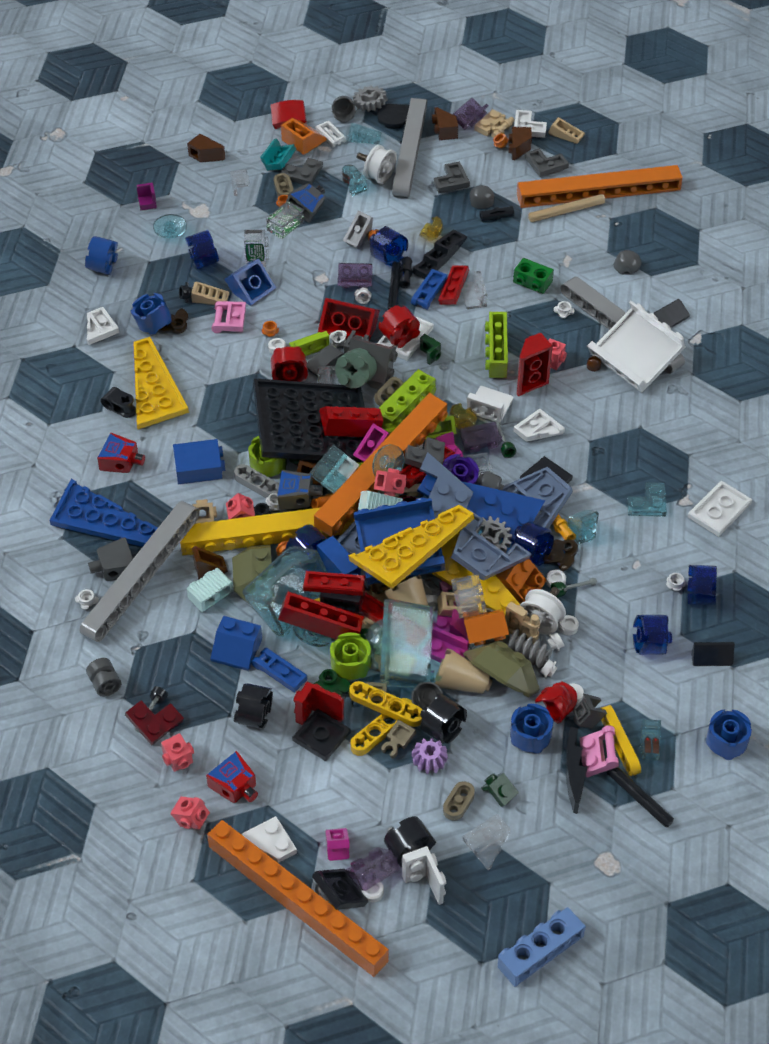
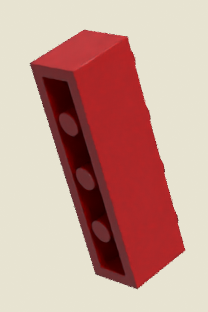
[278,591,364,640]

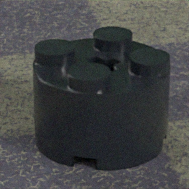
[234,683,273,729]
[420,694,467,744]
[384,816,436,868]

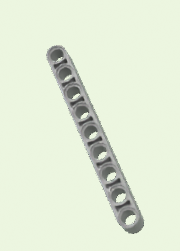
[393,98,427,197]
[560,276,685,374]
[80,501,200,642]

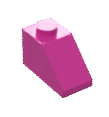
[353,423,390,462]

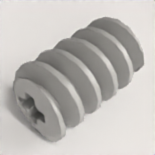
[508,629,553,669]

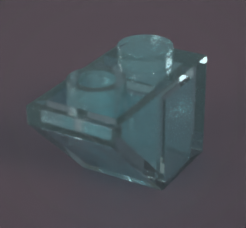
[568,510,599,544]

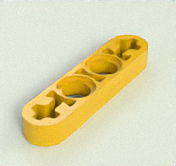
[349,681,422,727]
[350,698,413,756]
[599,705,641,776]

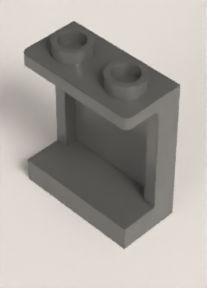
[348,335,398,384]

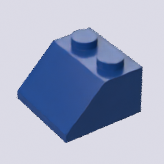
[225,258,276,306]
[211,616,262,671]

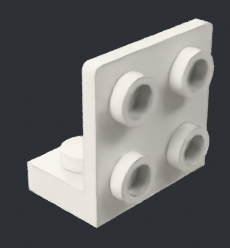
[466,386,513,423]
[402,846,447,905]

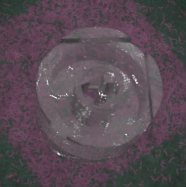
[451,574,487,619]

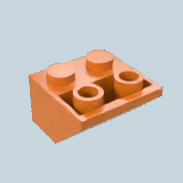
[281,118,327,155]
[496,559,547,604]

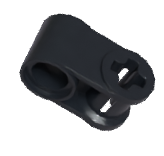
[101,387,136,418]

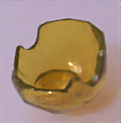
[419,216,443,241]
[449,403,477,430]

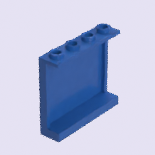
[354,497,445,585]

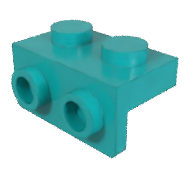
[260,138,296,171]

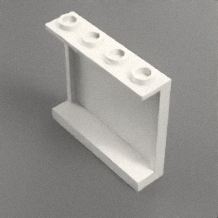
[587,301,686,393]

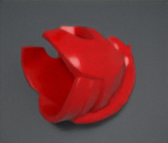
[535,681,577,724]

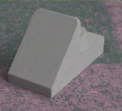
[343,211,373,249]

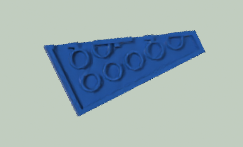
[417,474,546,545]
[49,478,158,547]

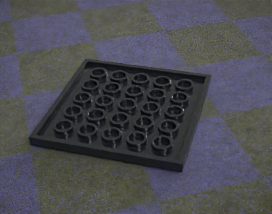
[253,378,365,463]

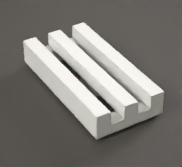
[316,121,346,148]

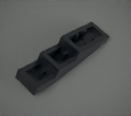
[413,229,467,279]
[565,727,587,814]

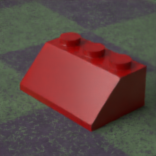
[318,298,380,341]
[517,332,553,396]
[319,406,383,437]

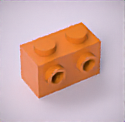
[464,609,509,646]

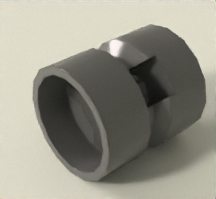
[86,658,122,697]

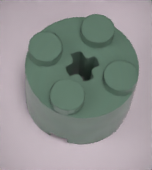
[335,348,377,388]

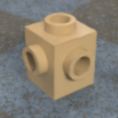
[192,499,217,524]

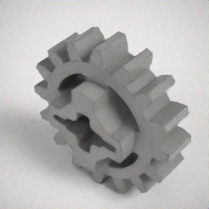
[353,85,387,112]
[475,516,512,553]

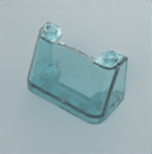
[242,546,328,637]
[380,599,437,688]

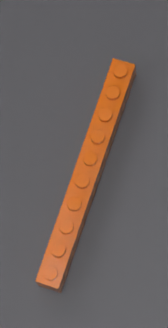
[517,165,683,208]
[314,393,448,537]
[207,820,389,977]

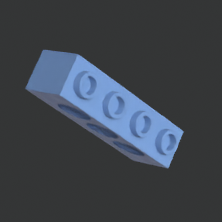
[497,907,586,987]

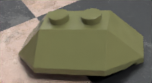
[232,545,275,610]
[463,641,540,698]

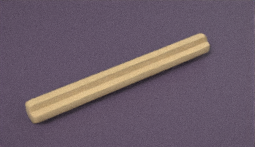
[528,194,606,222]

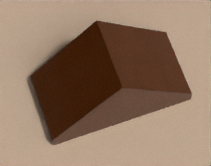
[192,546,228,580]

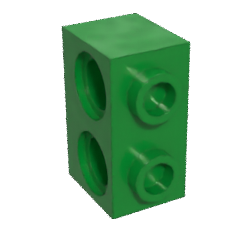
[513,258,554,294]

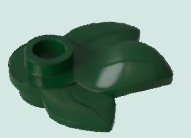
[314,669,351,697]

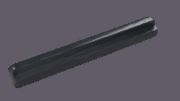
[388,261,401,310]
[607,767,674,827]

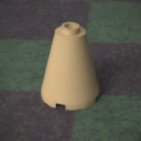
[385,575,432,630]
[435,648,492,694]

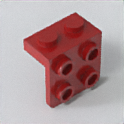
[293,681,344,725]

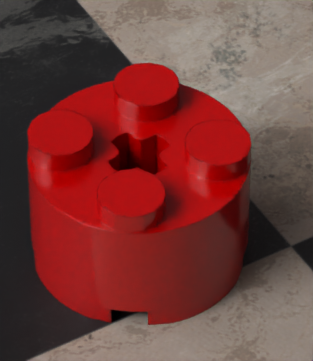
[379,305,420,348]
[271,346,308,382]

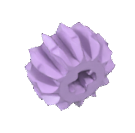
[412,738,448,774]

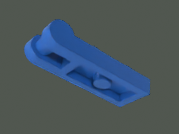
[411,269,448,310]
[251,648,307,693]

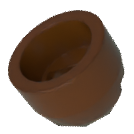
[587,356,601,372]

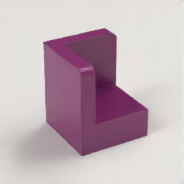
[136,182,157,211]

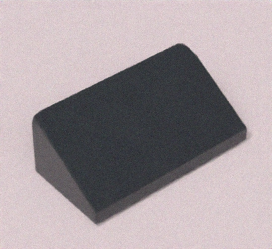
[654,299,690,328]
[691,642,735,666]

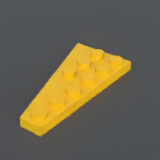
[133,337,189,430]
[348,505,474,589]
[432,533,520,616]

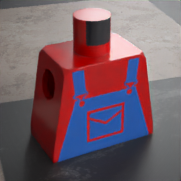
[97,433,145,473]
[206,751,258,803]

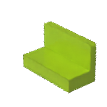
[289,331,330,356]

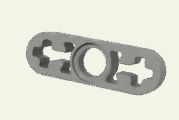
[234,464,279,498]

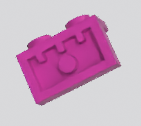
[422,626,469,663]

